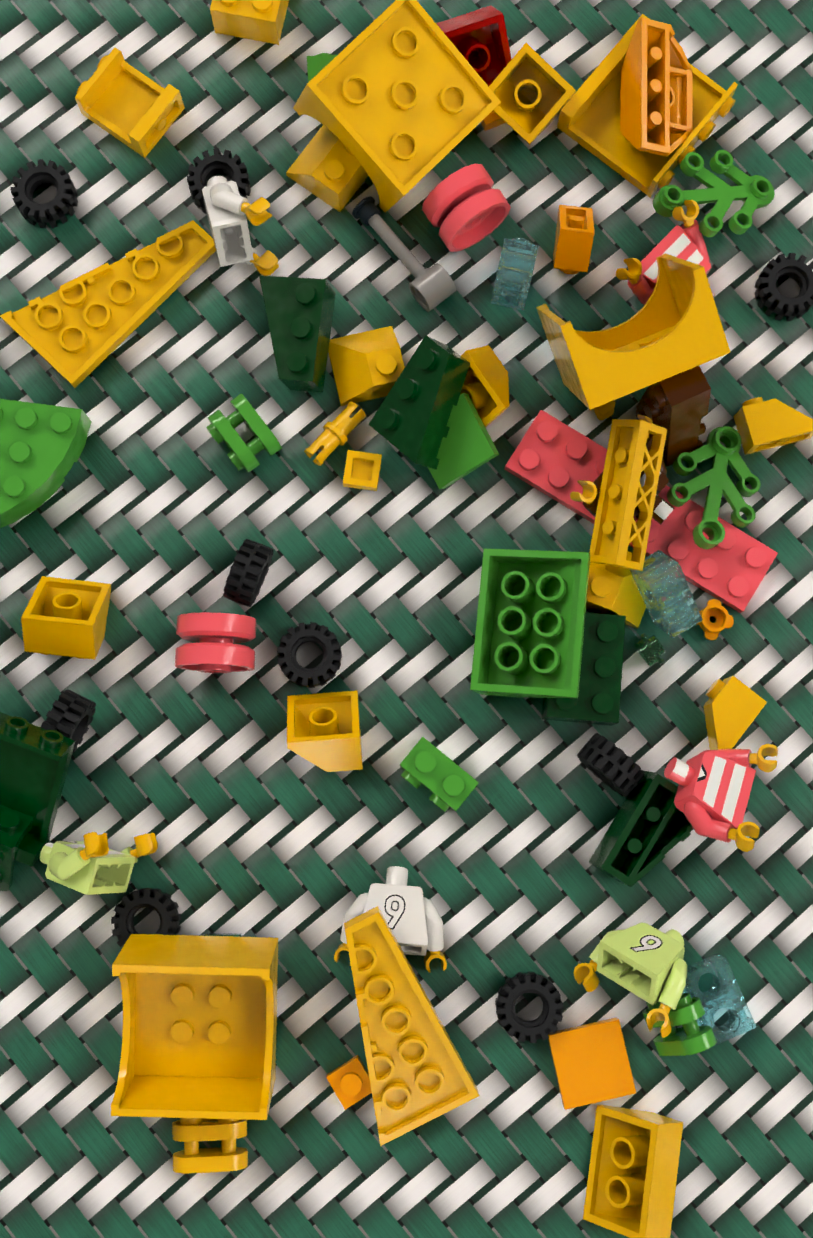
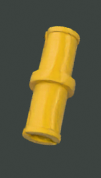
[304,401,366,466]

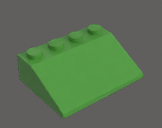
[470,549,590,698]

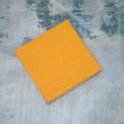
[548,1017,636,1110]

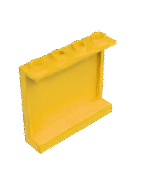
[557,14,738,198]

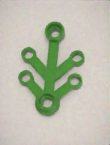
[653,150,775,237]
[667,426,761,549]

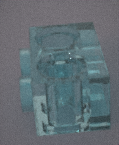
[491,238,539,311]
[630,550,702,638]
[682,954,756,1045]

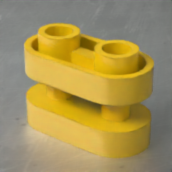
[172,1118,248,1174]

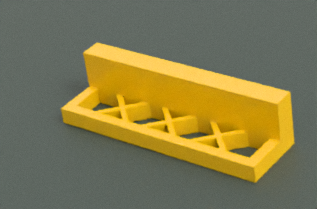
[589,419,667,571]

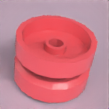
[422,164,511,252]
[175,612,256,673]

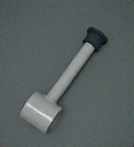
[352,196,456,312]

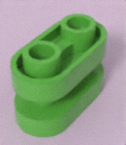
[206,393,282,473]
[642,993,717,1056]

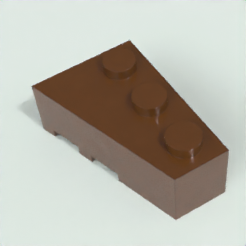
[636,366,711,467]

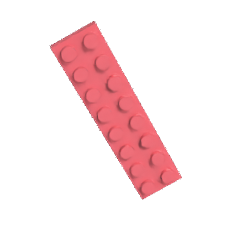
[504,410,778,613]

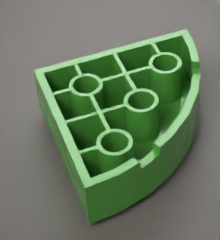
[0,399,92,528]

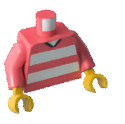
[616,200,715,305]
[664,744,778,852]

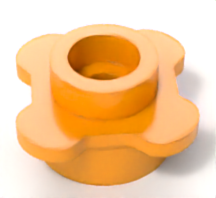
[691,599,734,641]

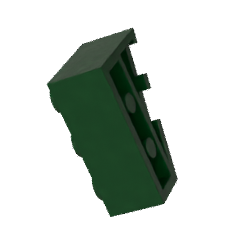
[259,276,336,392]
[368,335,470,469]
[589,771,693,887]

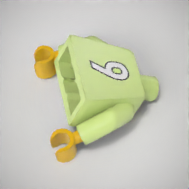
[40,832,158,895]
[573,923,688,1038]

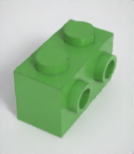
[399,737,479,812]

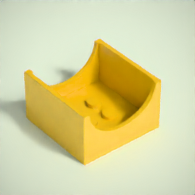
[293,0,501,213]
[536,253,731,410]
[111,934,278,1120]

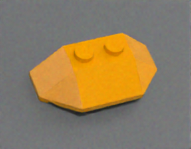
[620,17,693,156]

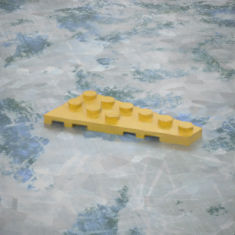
[0,220,216,388]
[344,906,479,1146]

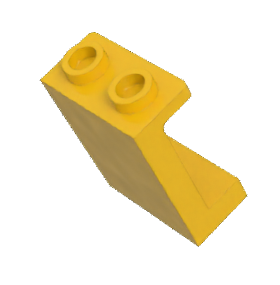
[75,48,185,158]

